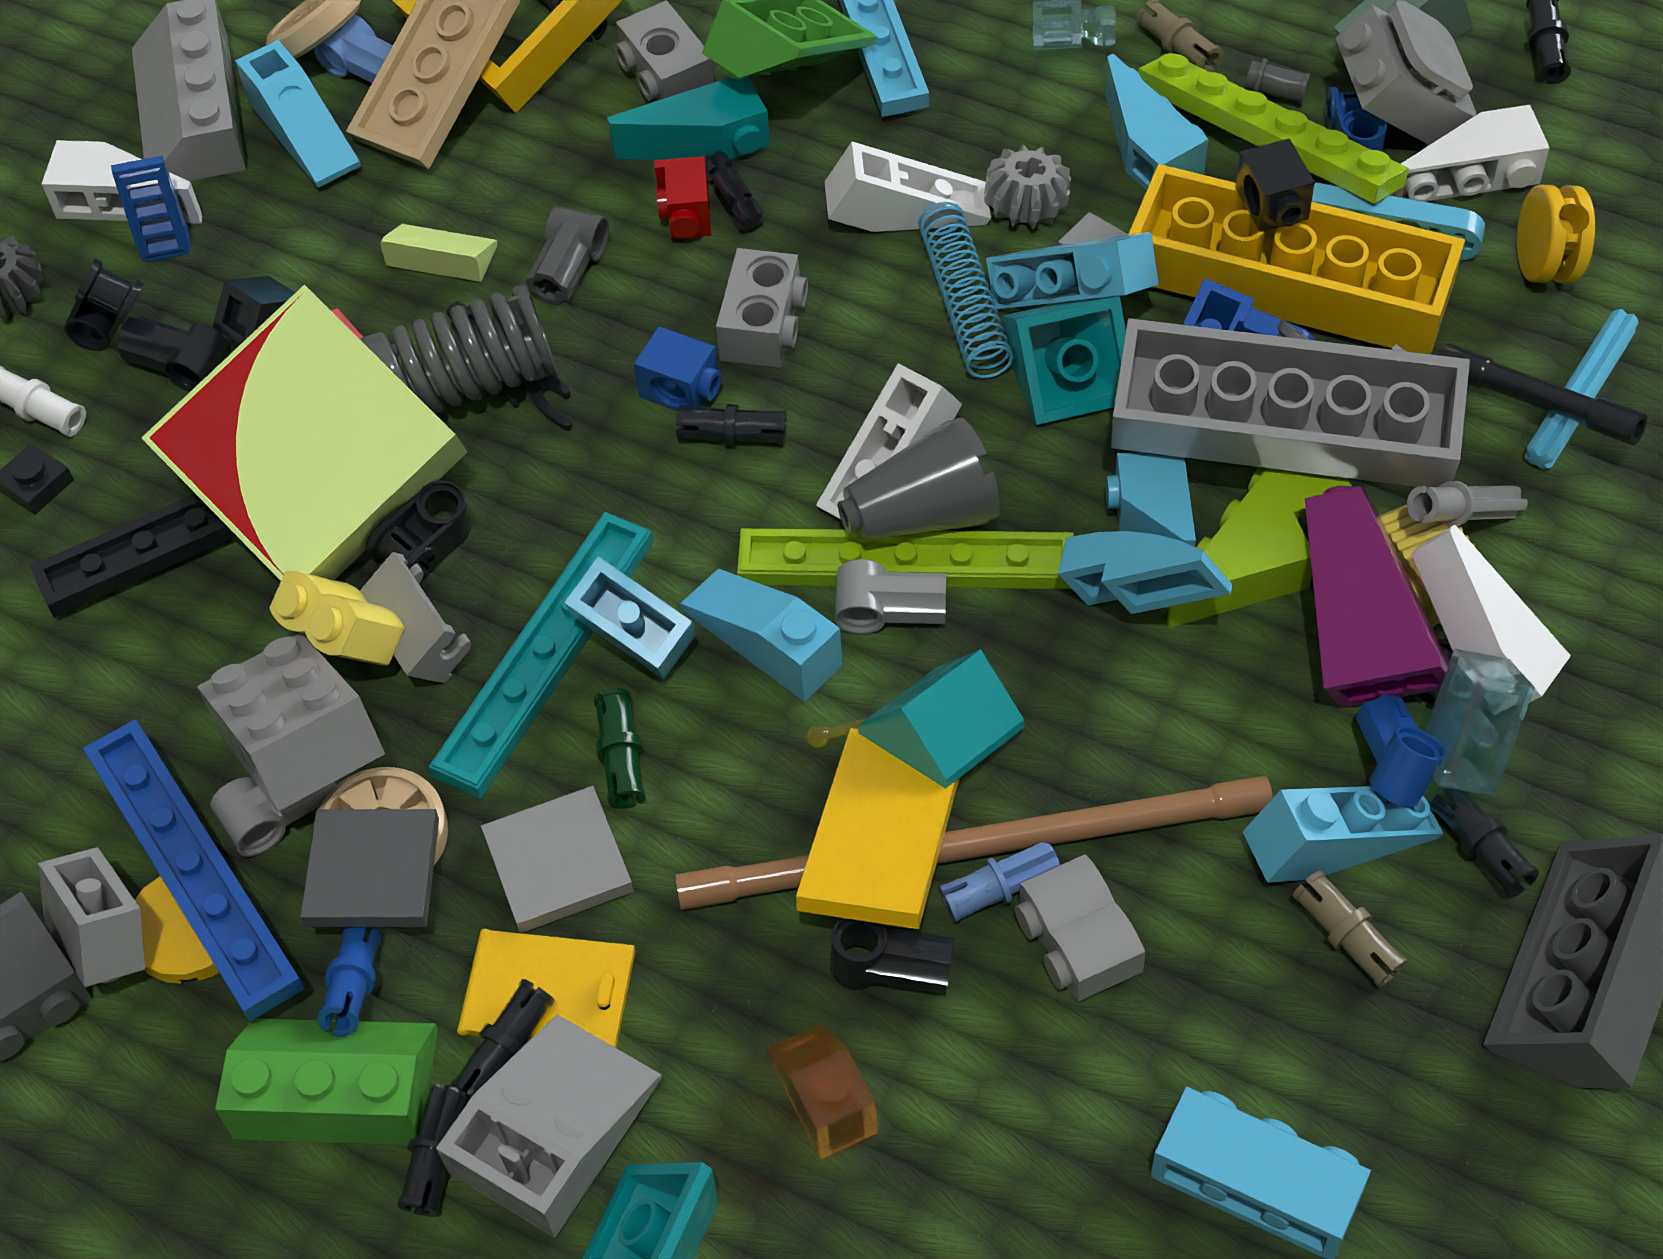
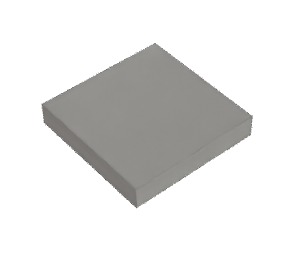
[481,786,634,933]

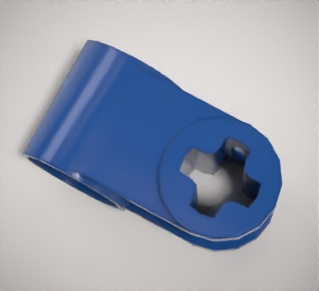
[1325,87,1387,152]

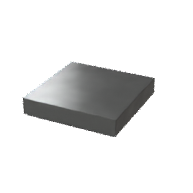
[301,809,439,927]

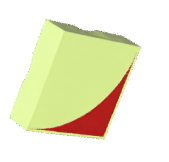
[142,285,468,581]

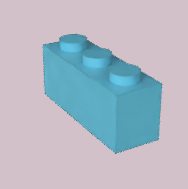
[1151,1086,1371,1259]

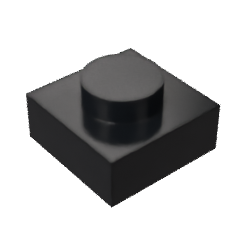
[0,443,74,515]

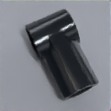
[117,316,232,392]
[830,918,955,995]

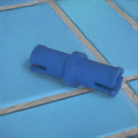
[317,927,382,1036]

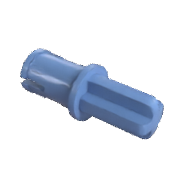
[938,842,1060,923]

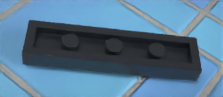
[29,494,237,618]

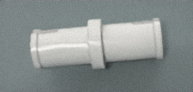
[0,366,86,437]

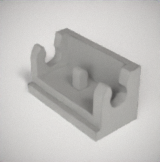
[360,552,471,683]

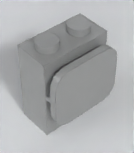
[1336,0,1477,145]

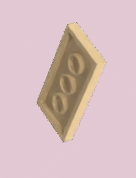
[346,0,521,169]

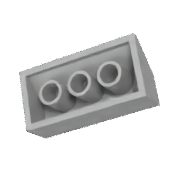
[132,0,247,181]

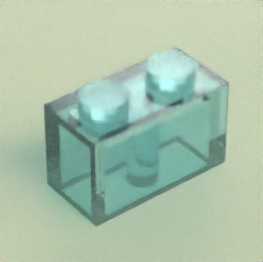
[1425,648,1535,797]

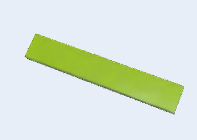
[737,528,1073,589]

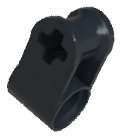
[64,258,144,351]
[366,480,471,582]

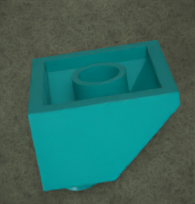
[1002,296,1126,425]

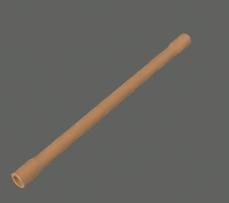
[675,775,1273,910]

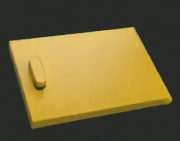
[457,929,635,1048]

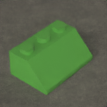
[702,0,877,80]
[215,1018,438,1145]

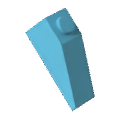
[680,569,843,702]

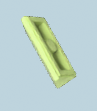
[380,224,498,282]

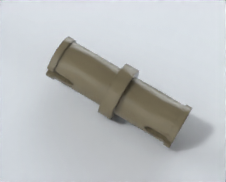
[1137,0,1224,72]
[1292,870,1408,988]

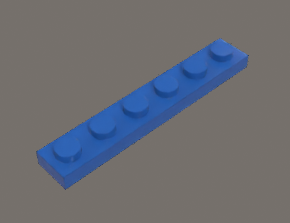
[83,719,304,1022]

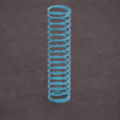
[918,202,1014,378]

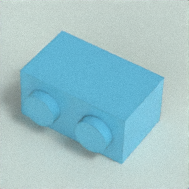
[564,556,696,680]

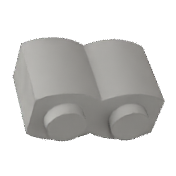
[1015,854,1145,1002]

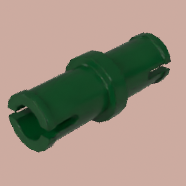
[594,688,646,809]

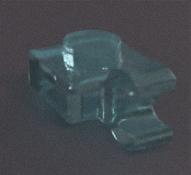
[1033,0,1116,50]

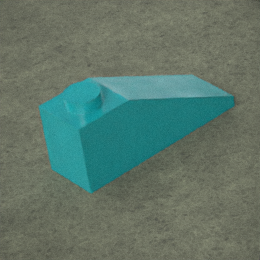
[607,77,770,160]

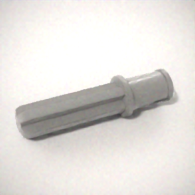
[1407,481,1528,526]

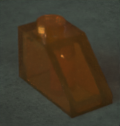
[766,1023,878,1160]

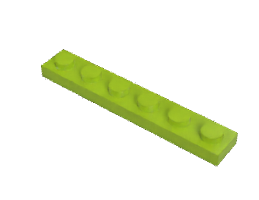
[1138,53,1409,204]

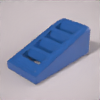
[111,156,191,262]

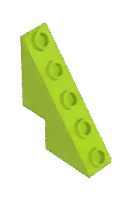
[1166,467,1352,628]

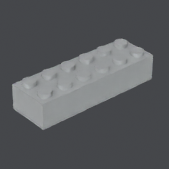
[1111,318,1470,487]

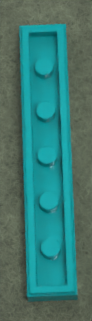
[428,512,654,799]

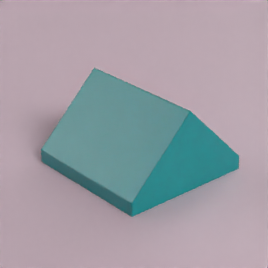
[858,649,1024,788]
[582,1162,719,1259]

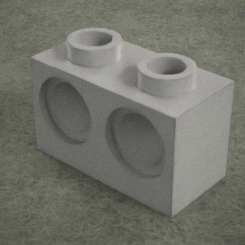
[716,248,808,368]

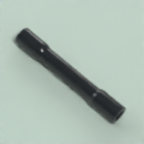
[1438,343,1648,445]

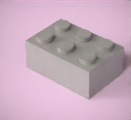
[197,633,385,812]

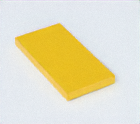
[796,728,960,929]

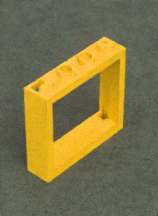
[390,0,622,113]

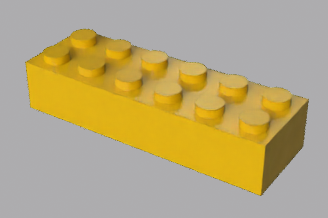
[1128,164,1465,354]

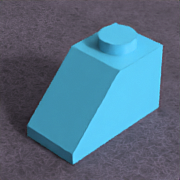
[1105,452,1196,547]

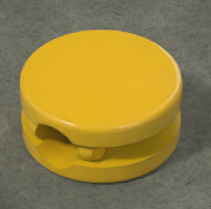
[1517,185,1595,284]

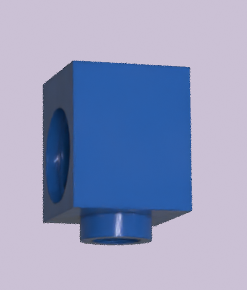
[634,326,722,411]

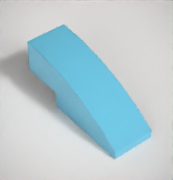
[1058,531,1233,614]

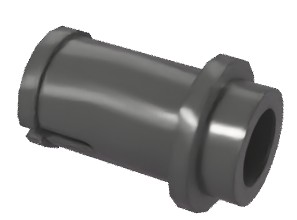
[1245,58,1311,105]

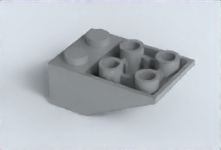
[436,1014,662,1238]

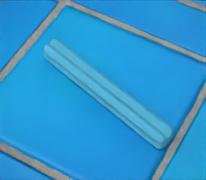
[1525,309,1638,470]

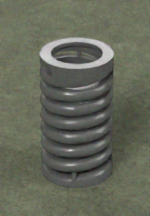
[360,283,557,415]

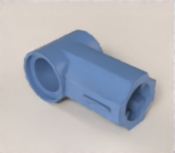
[313,14,393,83]

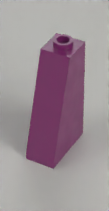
[1305,486,1456,708]

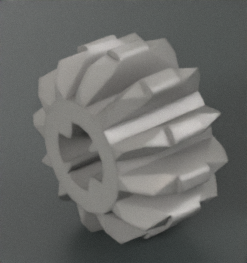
[984,144,1071,229]

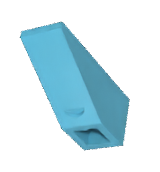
[235,40,361,188]
[1105,54,1208,191]
[986,232,1159,309]
[1243,786,1444,882]

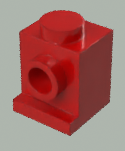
[654,156,711,239]

